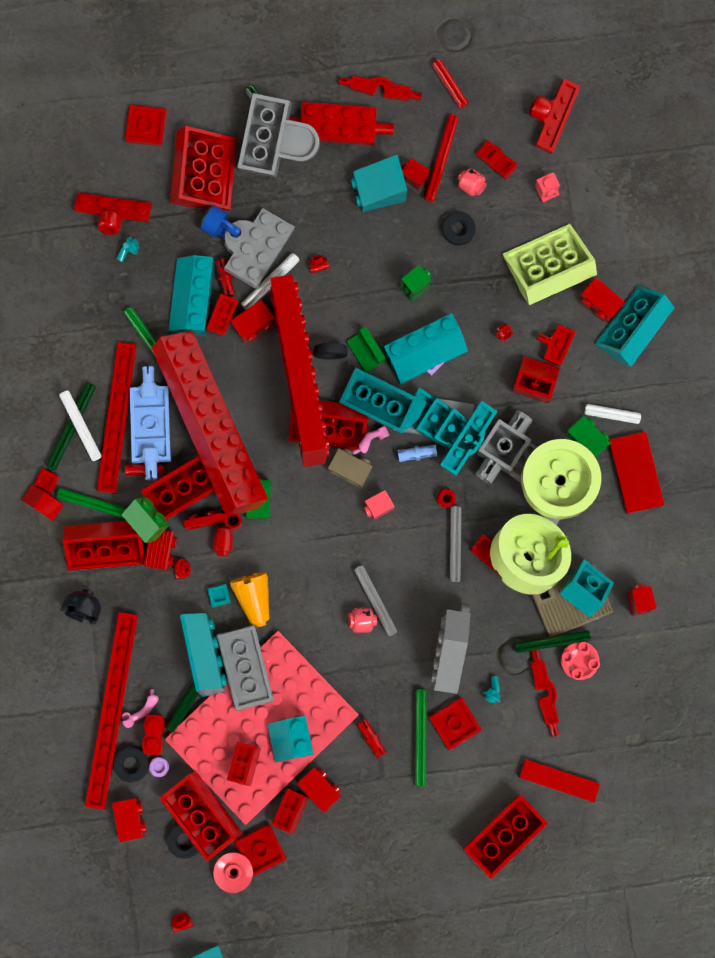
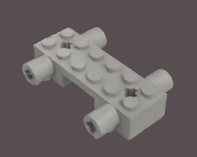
[475,411,565,525]

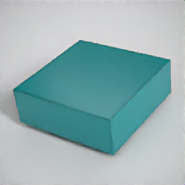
[208,584,231,608]

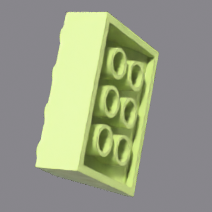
[503,224,597,305]

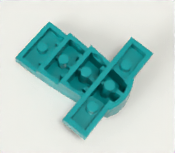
[410,387,498,476]

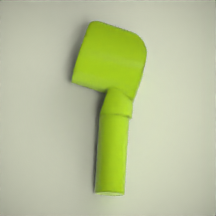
[547,536,569,560]

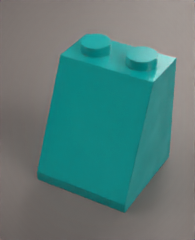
[351,155,407,212]

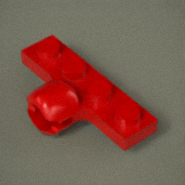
[529,79,581,154]
[74,192,152,235]

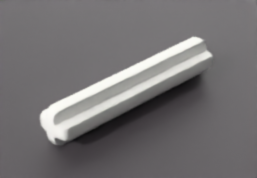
[585,404,641,424]

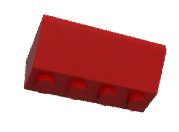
[288,401,368,450]
[141,456,215,520]
[63,521,145,571]
[159,771,243,861]

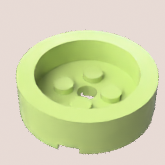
[521,439,601,520]
[490,514,571,595]

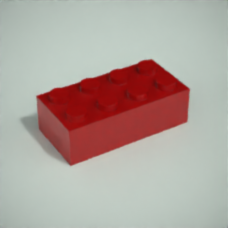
[462,794,548,879]

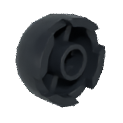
[60,589,101,624]

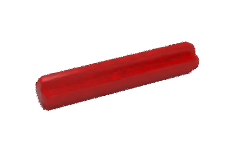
[433,59,468,109]

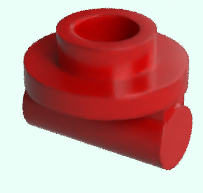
[309,255,330,274]
[174,559,191,580]
[171,913,194,933]

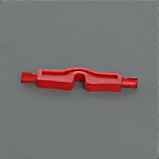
[339,76,422,102]
[531,650,559,737]

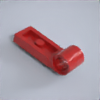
[184,511,242,531]

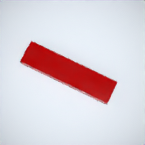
[519,759,600,803]

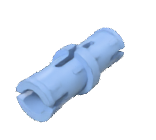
[398,444,437,462]

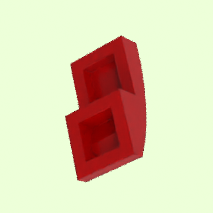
[476,140,518,180]

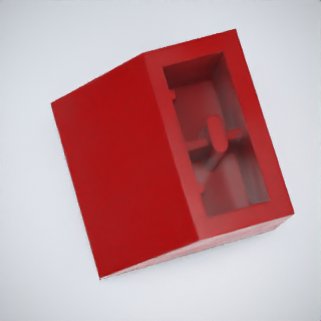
[512,356,560,404]

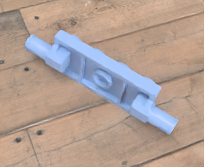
[130,366,171,480]

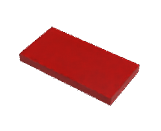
[609,432,665,514]

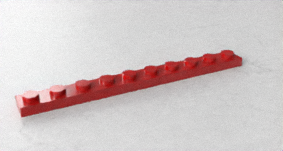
[85,612,139,810]

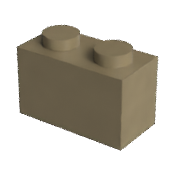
[328,448,373,489]

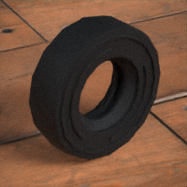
[442,212,476,246]
[313,343,348,360]
[114,747,149,783]
[167,824,199,859]

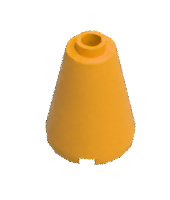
[230,572,269,627]

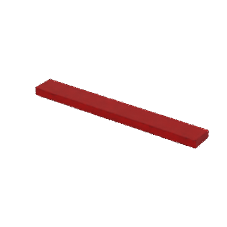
[97,342,137,494]

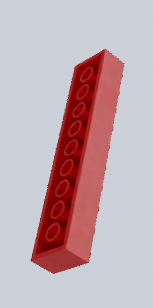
[270,275,330,467]
[152,331,268,517]

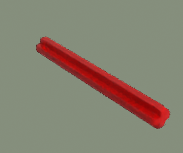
[425,114,459,202]

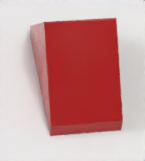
[21,485,64,521]

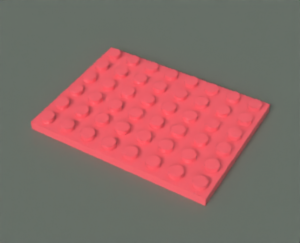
[165,631,359,825]

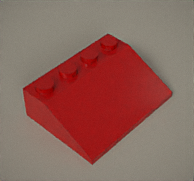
[170,126,237,211]

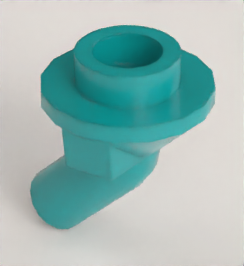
[116,237,139,262]
[483,676,501,705]

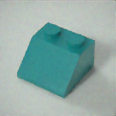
[559,559,614,618]
[268,715,314,763]

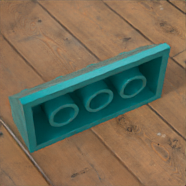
[168,255,215,336]
[595,285,675,367]
[384,313,468,385]
[339,368,427,434]
[180,613,227,697]

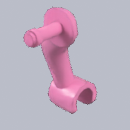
[353,426,390,454]
[122,689,159,728]

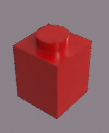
[401,158,430,190]

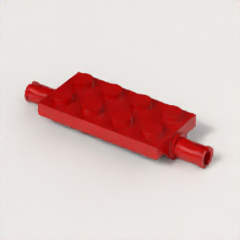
[289,102,394,145]

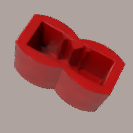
[142,715,166,756]

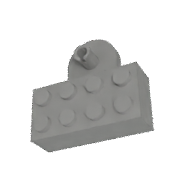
[238,93,320,178]
[431,604,471,694]

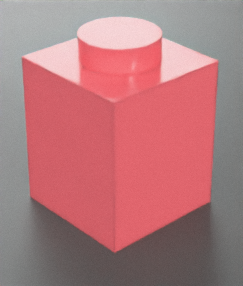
[363,490,395,520]

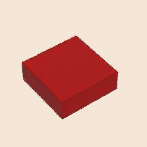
[34,468,60,494]

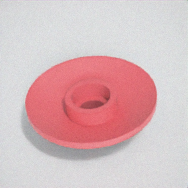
[213,853,253,893]

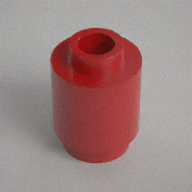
[213,528,233,557]

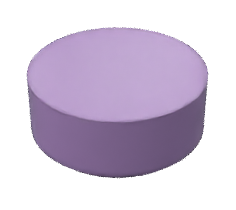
[149,757,169,777]

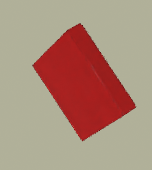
[125,105,167,146]
[428,697,482,751]
[234,823,287,877]

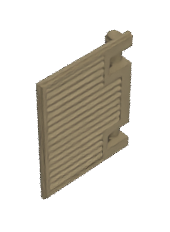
[532,564,614,637]

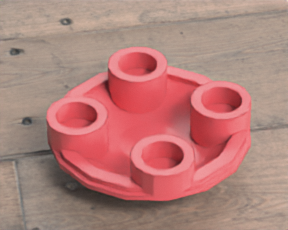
[561,642,600,680]

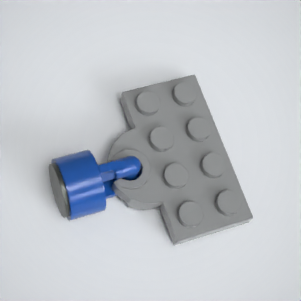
[200,205,295,289]

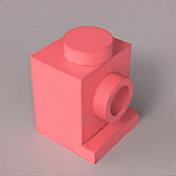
[535,172,560,203]

